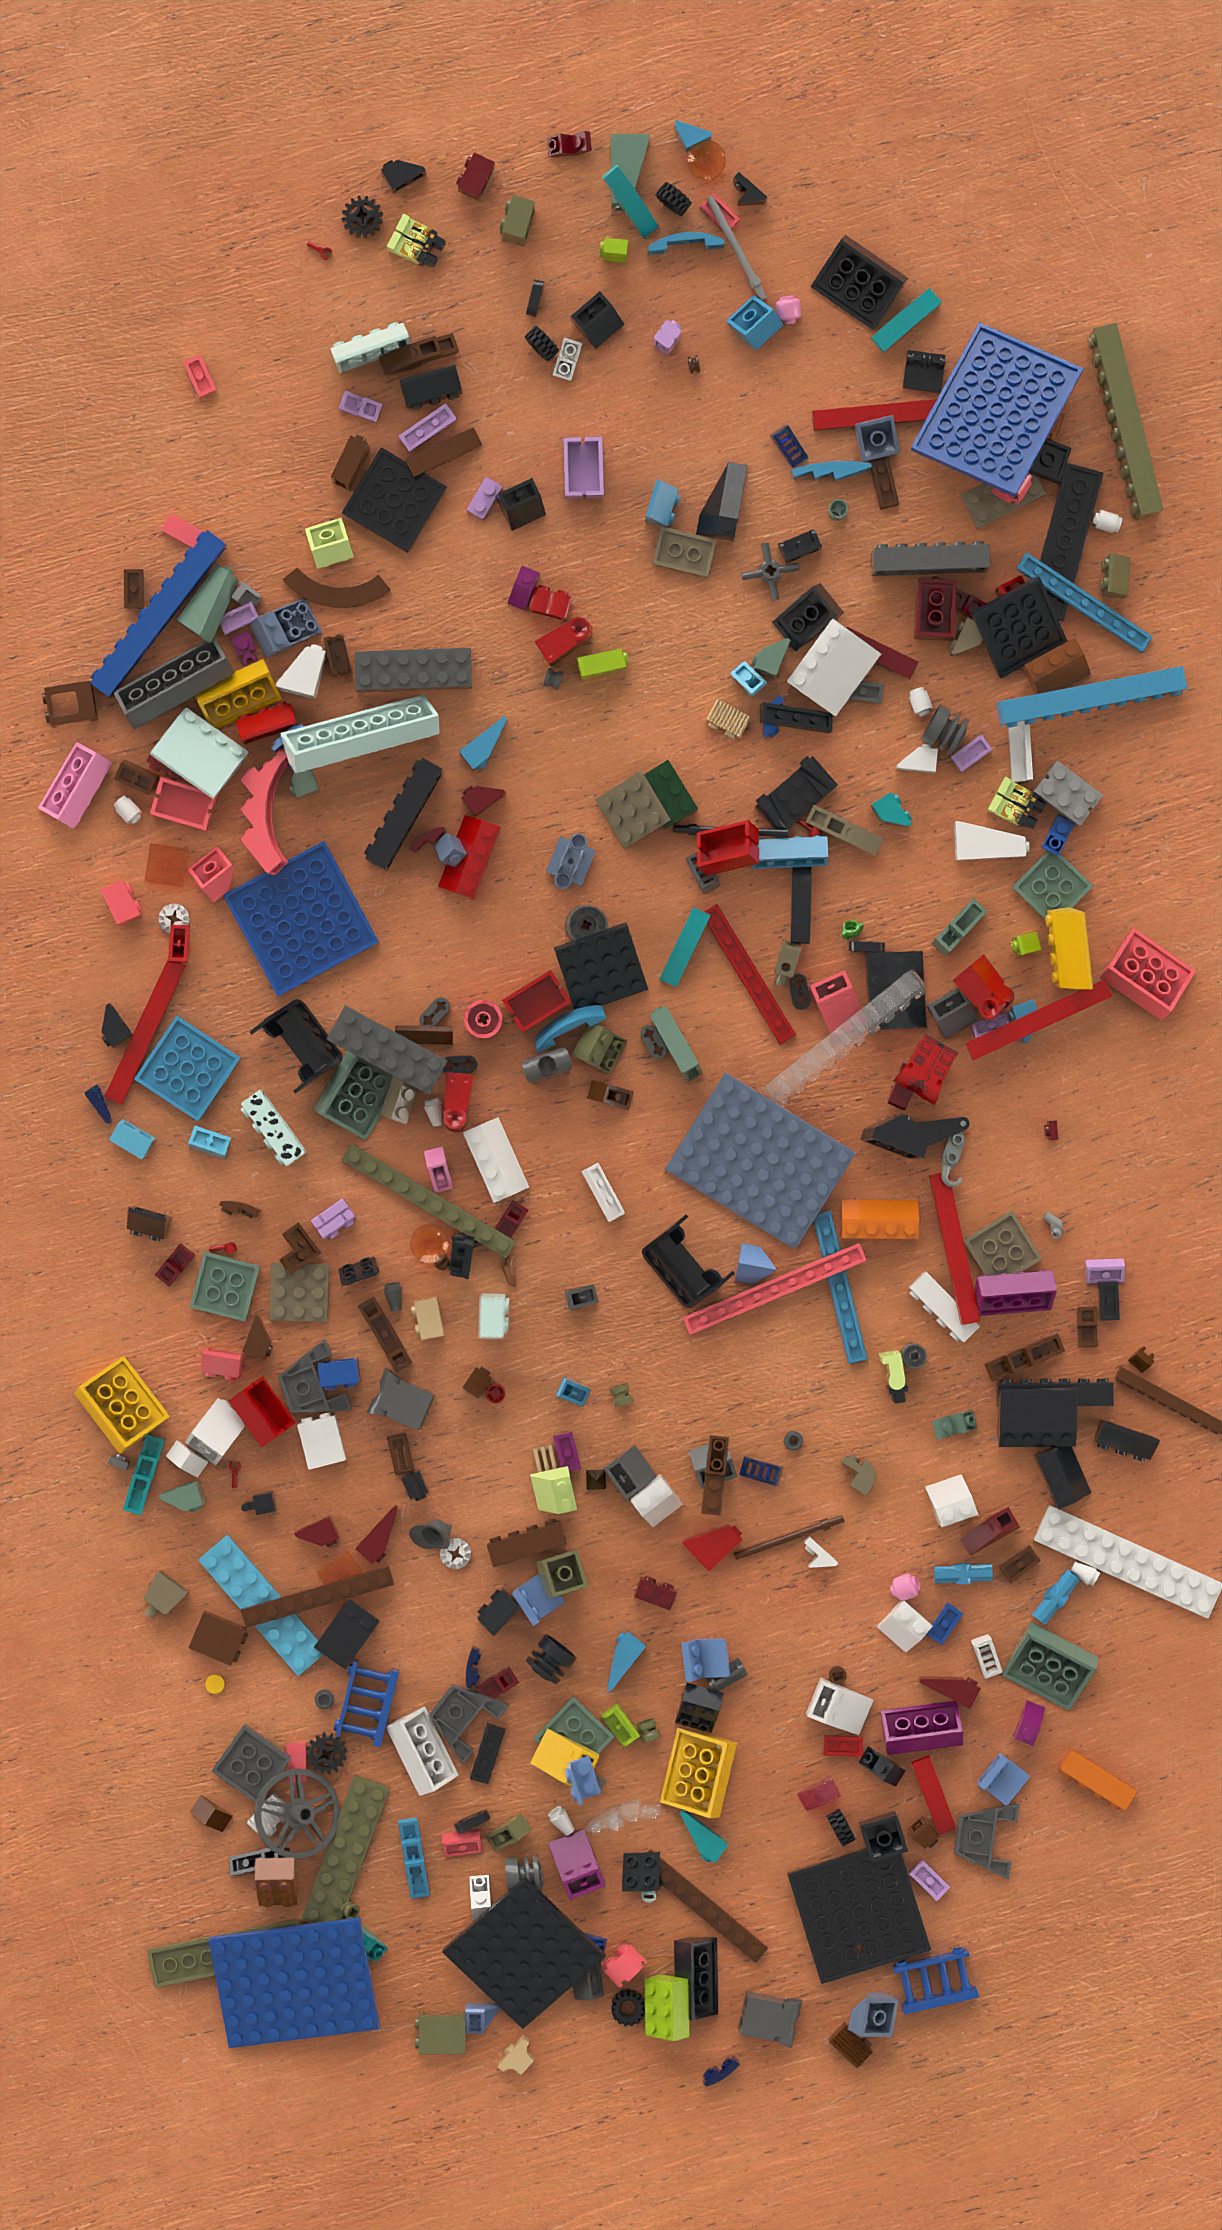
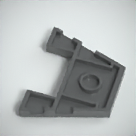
[278,1339,352,1413]
[429,1684,509,1764]
[954,1804,1019,1879]

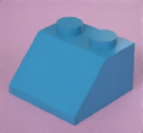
[726,295,784,351]
[645,479,681,528]

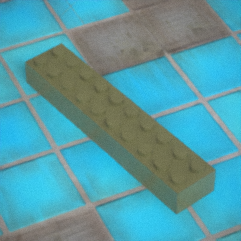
[1087,323,1164,521]

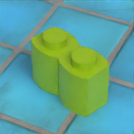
[600,237,628,264]

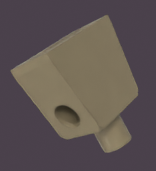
[774,940,801,986]
[144,1570,189,1619]

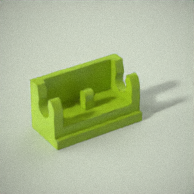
[600,1703,640,1747]

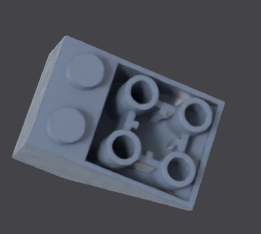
[249,598,322,659]

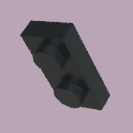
[1098,1281,1120,1321]

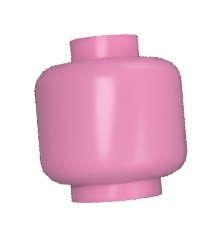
[776,295,802,324]
[890,1573,920,1601]

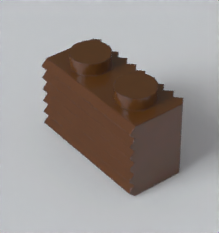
[828,2022,873,2068]

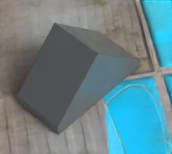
[565,1284,598,1311]

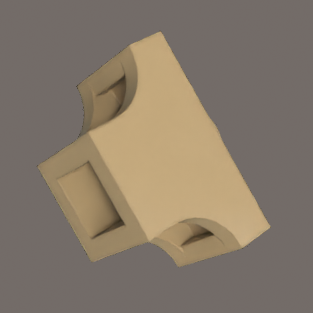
[498,2034,534,2075]

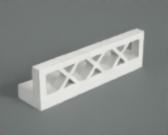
[1008,722,1033,782]

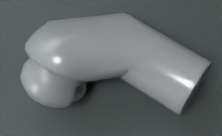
[1042,1211,1063,1239]

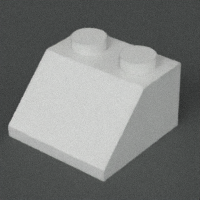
[877,1600,933,1652]

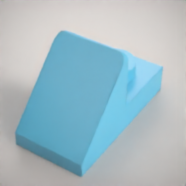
[730,661,767,696]

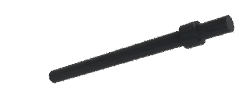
[673,824,789,837]

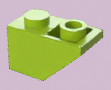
[1010,931,1041,956]

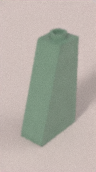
[611,134,650,211]
[176,564,239,644]
[650,1006,703,1083]

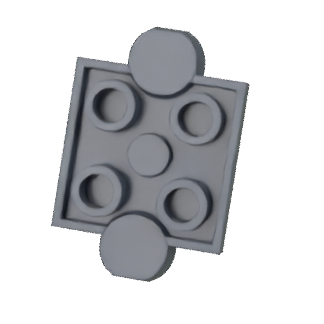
[546,833,596,889]

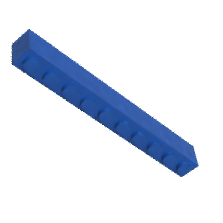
[90,530,227,698]

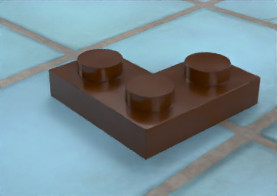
[279,1222,321,1275]

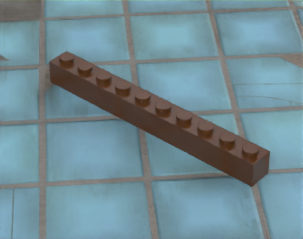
[1115,1367,1222,1435]

